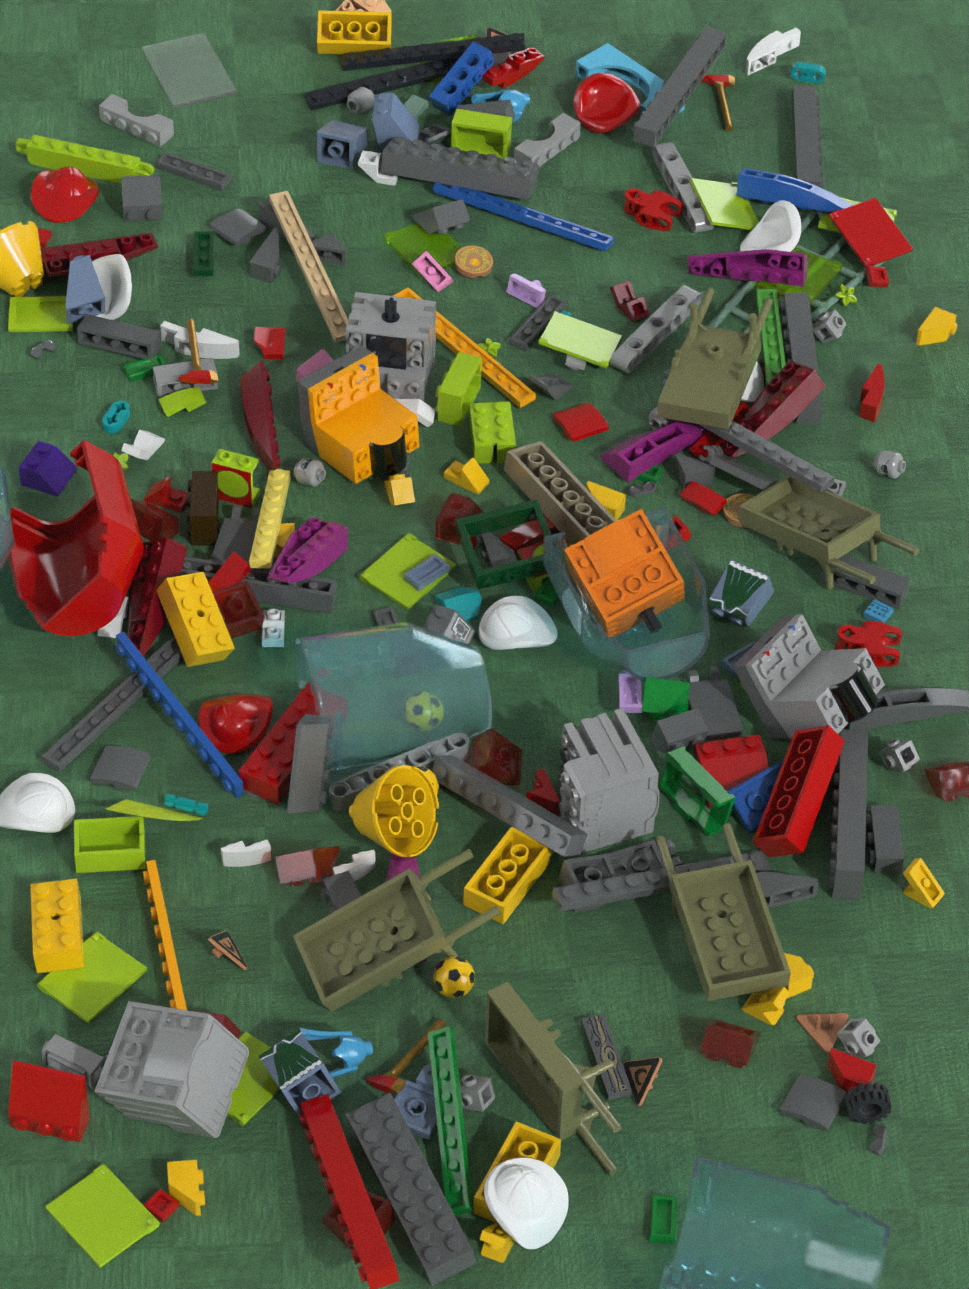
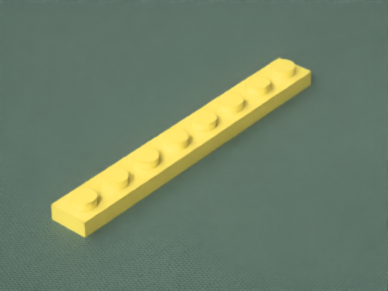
[249,469,291,568]

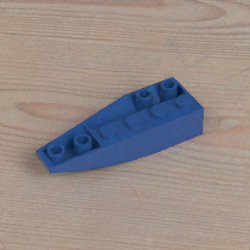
[737,168,853,213]

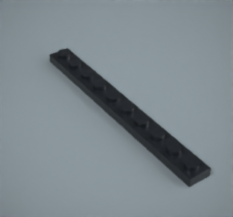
[342,33,525,71]
[305,58,459,111]

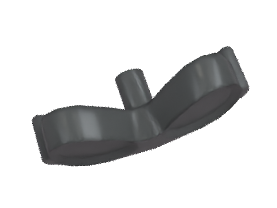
[29,340,55,359]
[629,481,657,497]
[869,1124,889,1157]

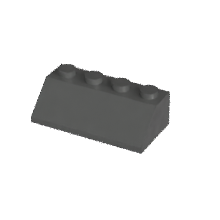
[287,714,335,813]

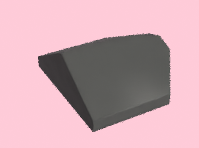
[418,124,451,145]
[528,373,573,401]

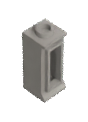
[41,1034,104,1089]

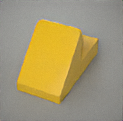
[444,458,490,495]
[903,858,945,909]
[741,987,790,1026]
[480,1223,515,1263]

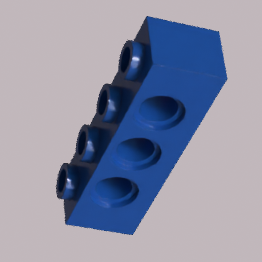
[429,41,494,116]

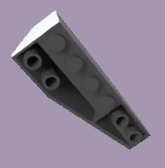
[836,688,969,731]

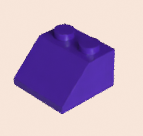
[19,441,77,497]

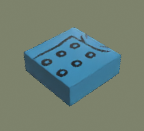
[863,599,893,623]

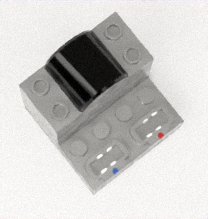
[733,614,885,739]

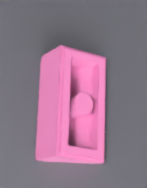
[412,251,453,292]
[296,349,334,381]

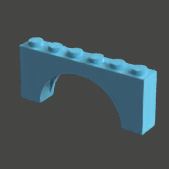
[575,43,685,115]

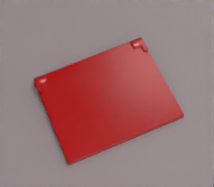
[829,197,913,268]

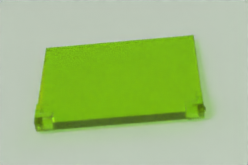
[383,223,461,279]
[757,247,843,304]

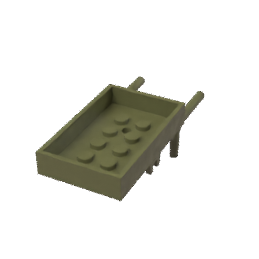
[658,288,773,430]
[739,476,919,589]
[655,823,791,1002]
[293,849,501,1012]
[485,982,622,1175]

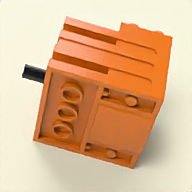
[564,509,685,640]

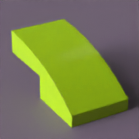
[159,387,207,417]

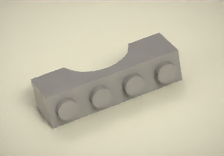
[99,94,174,147]
[514,113,581,167]

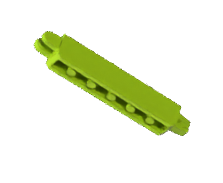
[15,135,154,184]

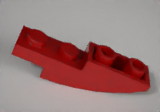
[481,47,545,88]

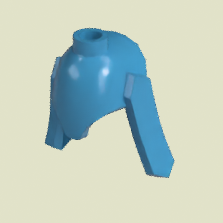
[471,90,530,123]
[300,1027,373,1079]

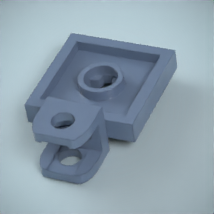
[394,1064,437,1140]

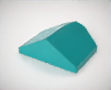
[434,587,482,622]

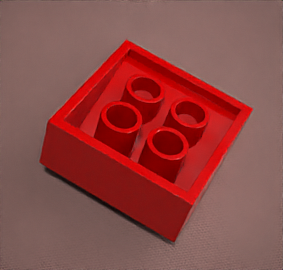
[693,735,769,810]
[8,1060,90,1142]

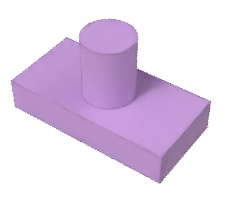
[506,273,546,309]
[618,674,642,713]

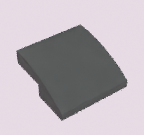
[209,208,266,245]
[90,746,151,790]
[780,1074,847,1130]

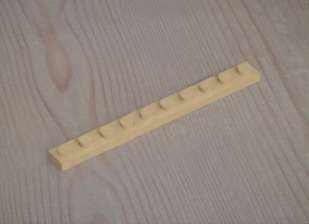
[269,191,349,343]

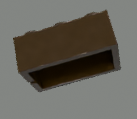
[186,471,219,546]

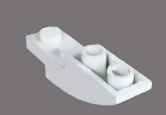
[745,28,801,75]
[160,321,239,359]

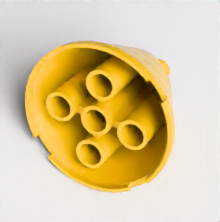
[0,221,44,297]
[349,765,439,857]

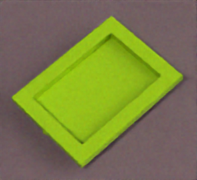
[8,296,73,332]

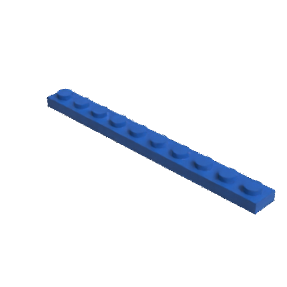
[433,182,615,251]
[115,632,243,798]

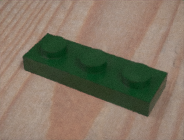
[193,231,214,276]

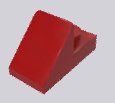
[144,476,190,513]
[526,768,560,816]

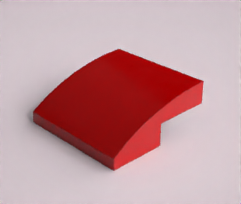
[553,402,609,442]

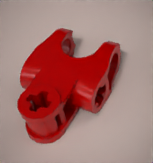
[623,188,683,232]
[835,621,902,667]

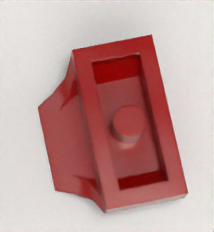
[254,327,286,360]

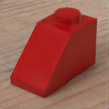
[827,1048,877,1092]

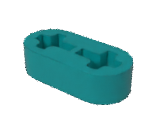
[790,62,826,83]
[102,401,130,434]

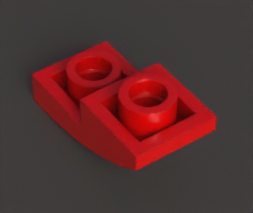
[679,481,727,516]

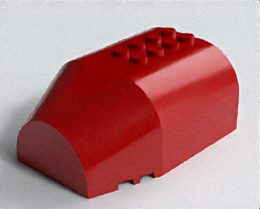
[0,440,144,636]

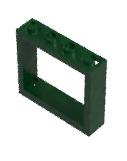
[456,499,560,590]

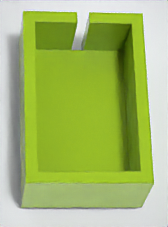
[451,109,512,158]
[435,352,482,427]
[469,401,516,464]
[74,816,146,873]

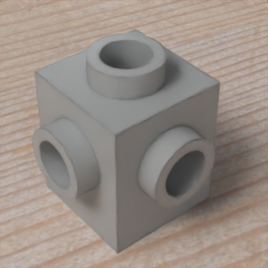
[813,309,847,344]
[880,739,920,773]
[837,1018,880,1057]
[459,1074,495,1112]

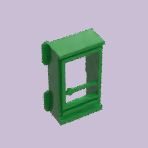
[658,746,735,837]

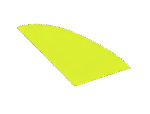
[105,799,203,821]

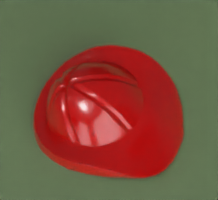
[573,73,641,133]
[31,166,99,223]
[198,694,273,754]

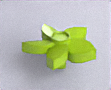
[835,284,857,307]
[477,338,501,357]
[113,452,129,470]

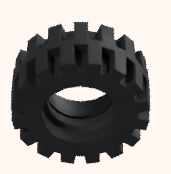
[845,1082,892,1124]

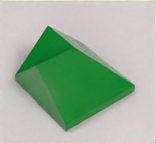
[642,677,690,723]

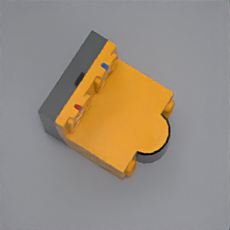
[297,345,420,484]

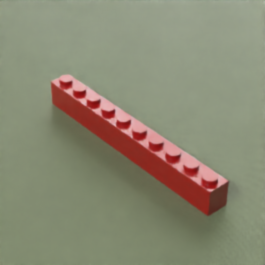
[298,1094,400,1289]

